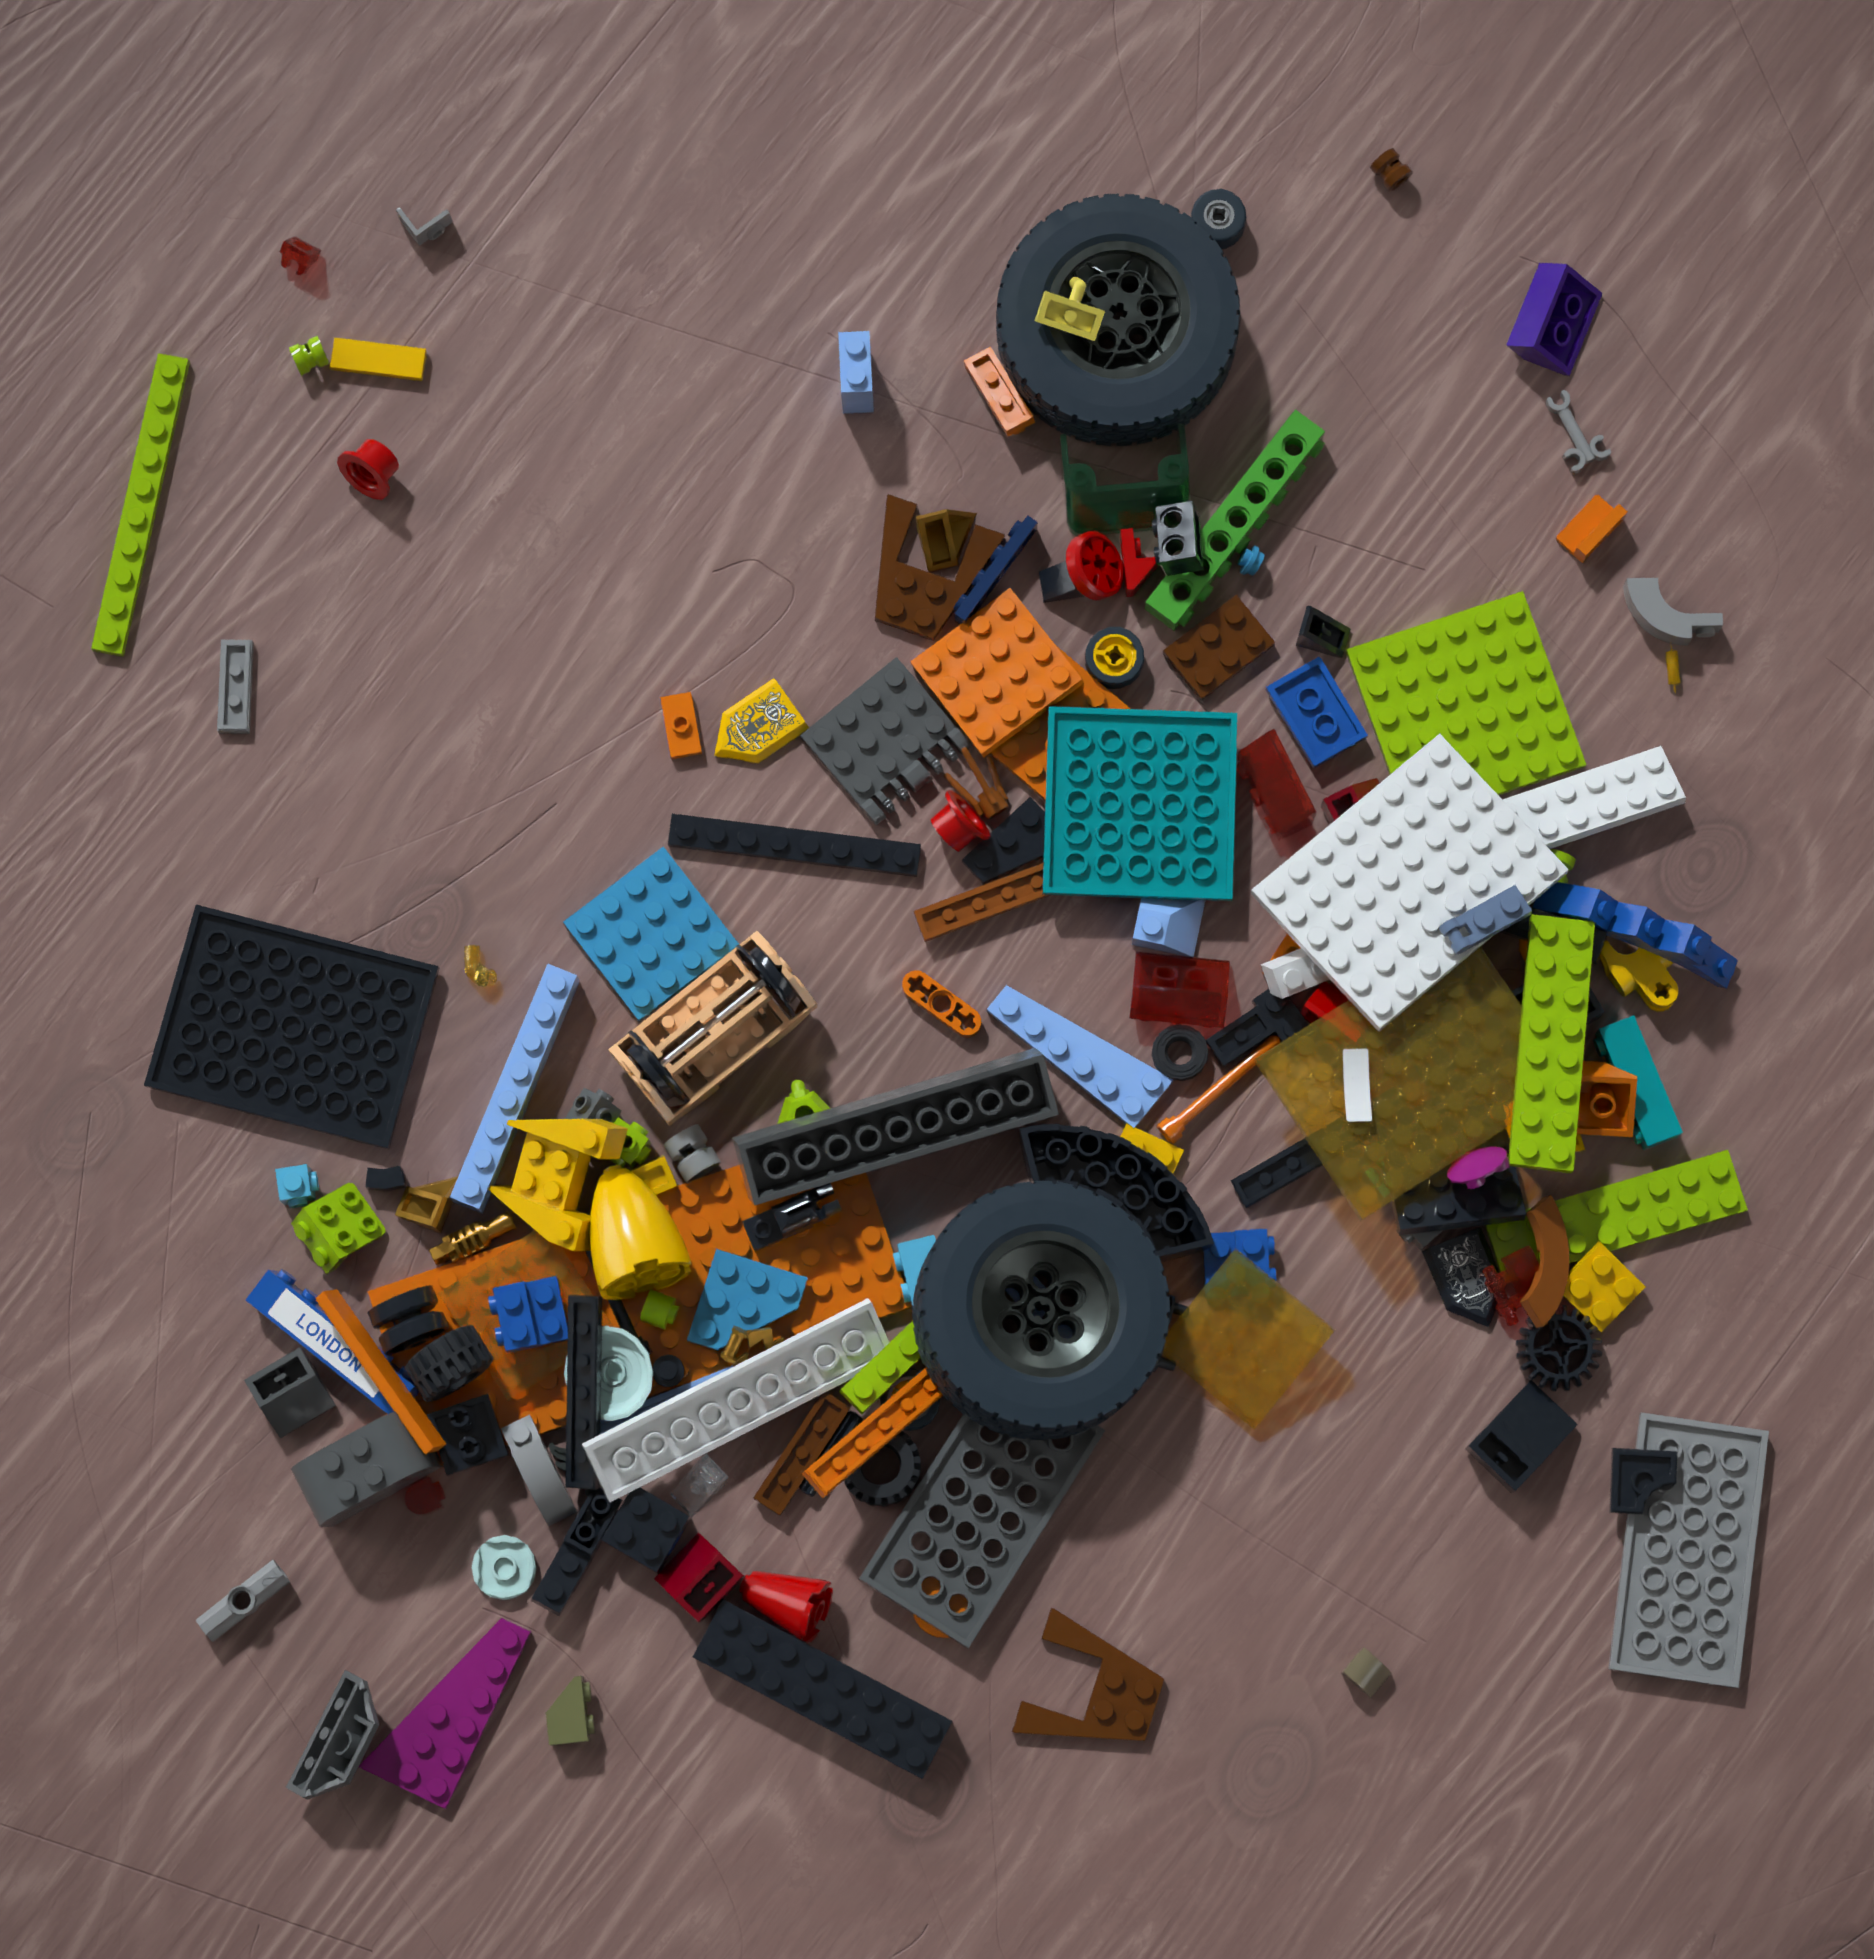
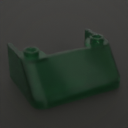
[1059,424,1190,536]

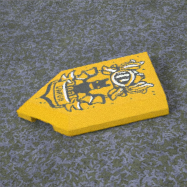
[714,678,809,764]

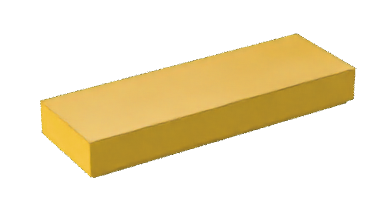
[330,337,427,381]

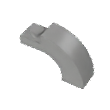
[1623,578,1723,645]
[501,1415,577,1526]

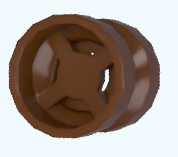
[1370,148,1413,192]

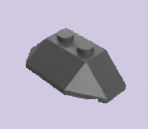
[286,1670,379,1800]

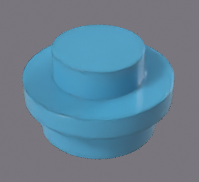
[1237,545,1264,576]

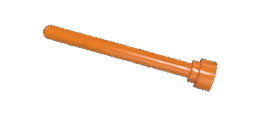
[1156,1035,1280,1145]

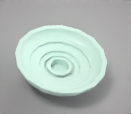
[564,1326,653,1421]

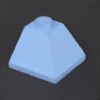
[1132,898,1205,958]

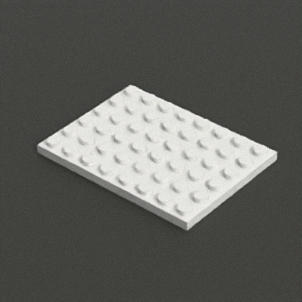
[1251,734,1569,1032]

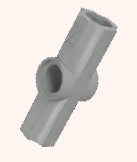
[196,1560,290,1642]

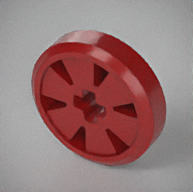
[1066,531,1124,601]

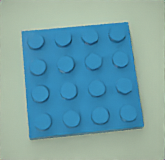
[563,846,739,1022]

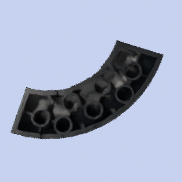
[1019,1124,1214,1262]

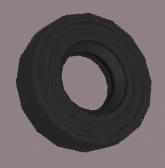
[1152,1024,1209,1081]

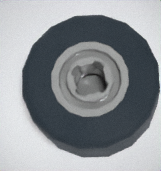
[1191,189,1247,249]

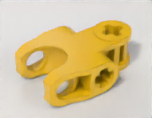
[1599,940,1678,1012]

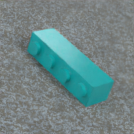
[1593,1015,1683,1151]

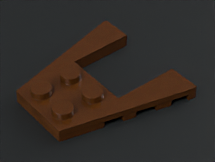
[875,494,1005,641]
[1012,1608,1164,1741]

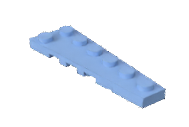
[986,985,1173,1128]

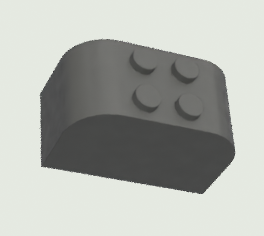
[291,1411,444,1527]

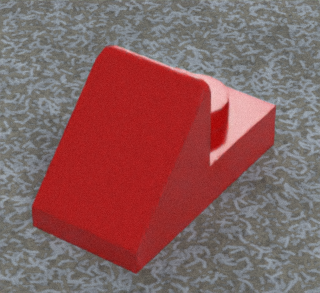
[1120,528,1158,597]

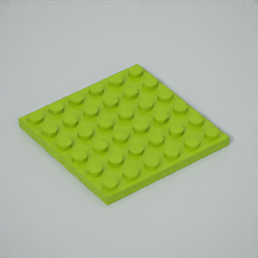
[1346,591,1586,795]

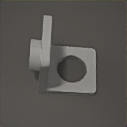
[396,207,453,246]

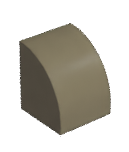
[1341,1647,1392,1698]

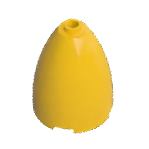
[590,1165,692,1300]

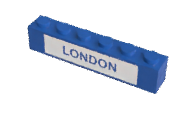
[246,1269,419,1414]

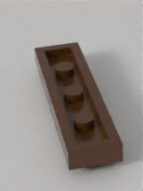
[753,1392,851,1516]

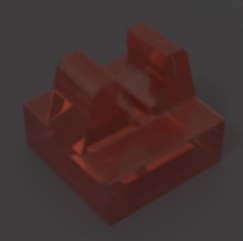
[279,236,321,276]

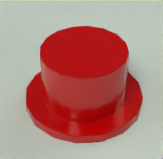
[337,439,399,500]
[931,790,990,852]

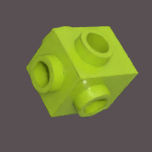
[610,1117,651,1169]

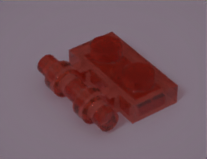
[1482,1245,1540,1326]

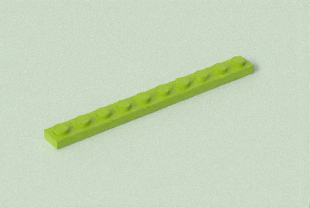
[91,353,190,657]

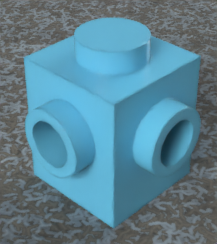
[275,1164,319,1208]

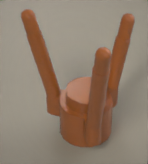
[944,747,1009,819]

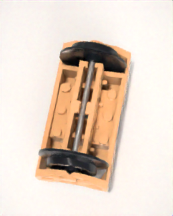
[608,931,817,1126]

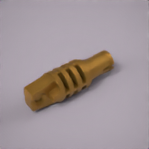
[429,1211,517,1265]

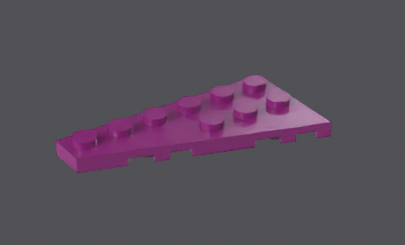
[358,1618,531,1809]

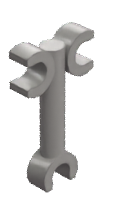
[1546,390,1611,474]

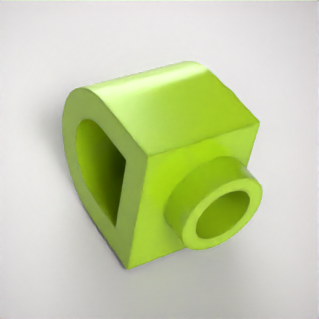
[640,1290,679,1330]

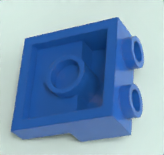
[1203,1229,1277,1298]
[488,1276,568,1353]

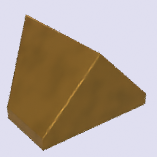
[916,509,977,572]
[395,1176,458,1233]

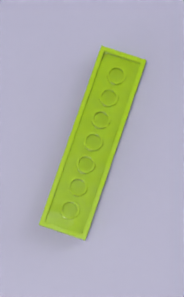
[1508,914,1595,1173]
[1485,1150,1748,1283]

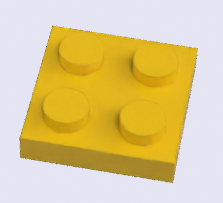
[1563,1241,1646,1332]

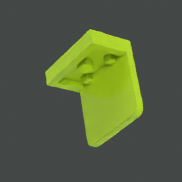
[291,1183,386,1274]

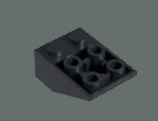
[1465,1381,1578,1494]

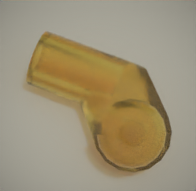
[464,945,497,987]

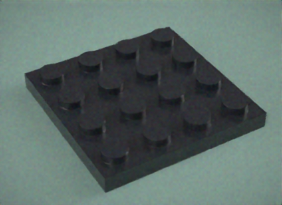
[1377,1103,1526,1235]

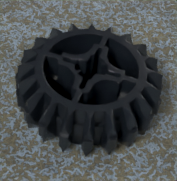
[1515,1305,1603,1392]

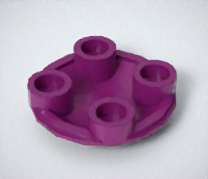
[1447,1146,1510,1189]

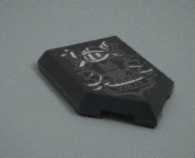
[1422,1227,1506,1328]

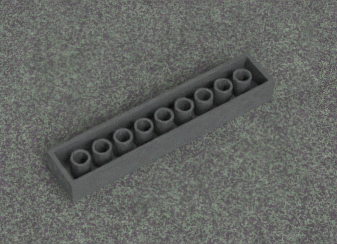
[732,1048,1059,1205]

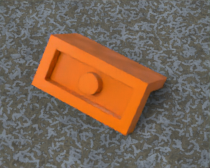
[1556,495,1628,563]

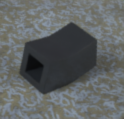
[365,1166,406,1192]

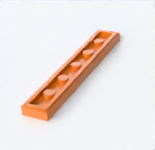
[316,1289,447,1454]
[802,1367,943,1498]

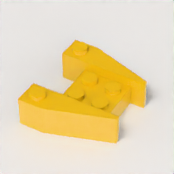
[489,1119,628,1251]

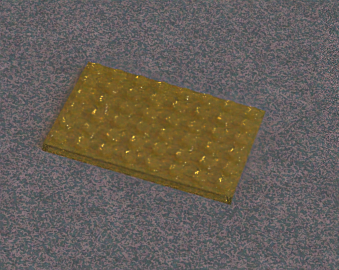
[1254,946,1522,1221]

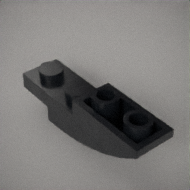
[531,1488,623,1616]

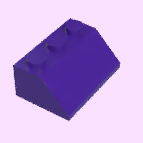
[1506,263,1603,376]

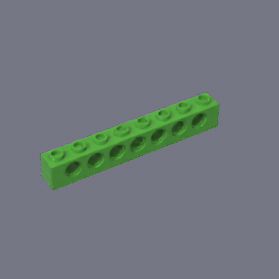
[1145,409,1325,631]

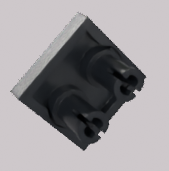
[427,1394,509,1476]

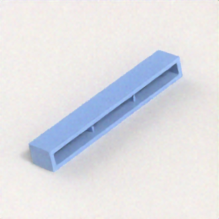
[450,964,580,1214]

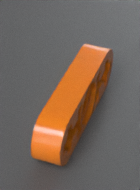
[902,970,981,1038]

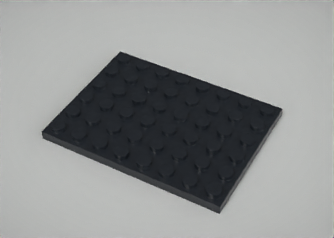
[144,904,440,1150]

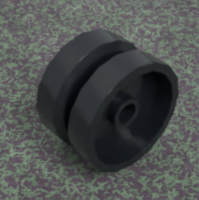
[367,1285,449,1355]

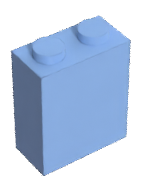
[838,331,874,414]

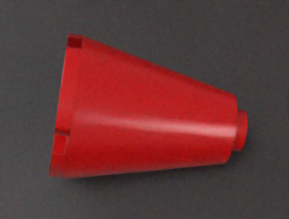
[740,1571,833,1643]

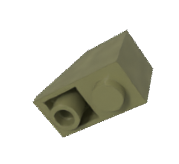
[546,1676,595,1746]

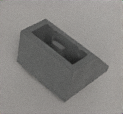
[244,1347,336,1438]

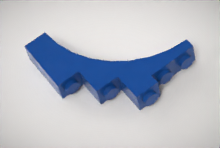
[1533,882,1738,989]

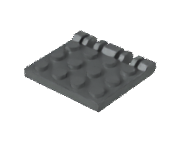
[800,657,973,825]

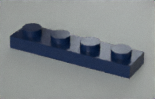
[953,515,1038,624]

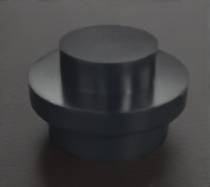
[652,1355,684,1387]

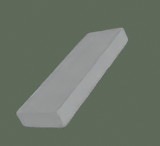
[217,640,254,734]

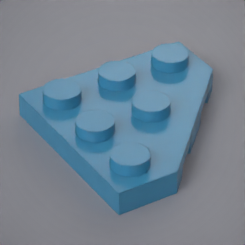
[687,1249,808,1351]

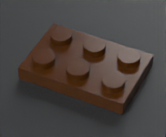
[1163,594,1275,701]

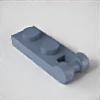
[1439,885,1532,955]

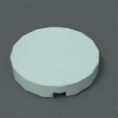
[472,1535,537,1600]

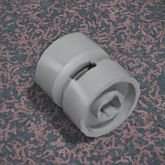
[664,1124,721,1184]

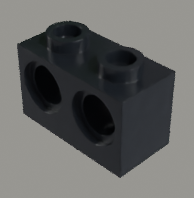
[1152,501,1204,576]

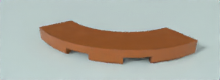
[1520,1195,1569,1328]

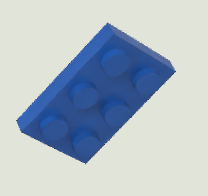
[1265,656,1368,769]

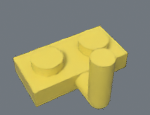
[1035,277,1105,341]

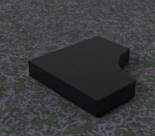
[1609,1448,1678,1515]

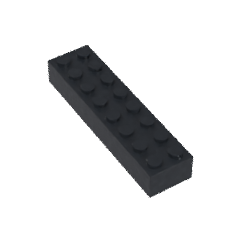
[693,1600,953,1780]

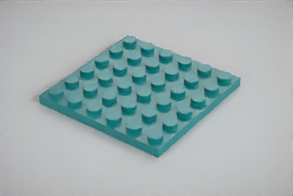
[1042,706,1238,901]

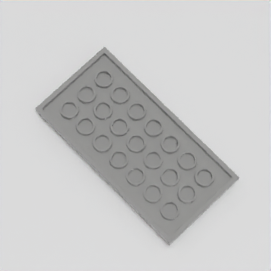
[1608,1412,1769,1688]

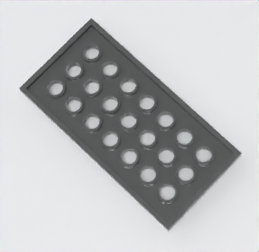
[859,1414,1105,1649]

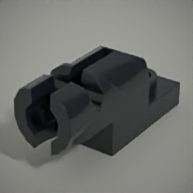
[742,1183,842,1252]

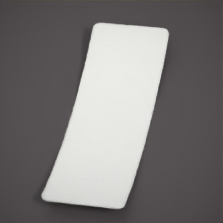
[1343,1049,1372,1122]

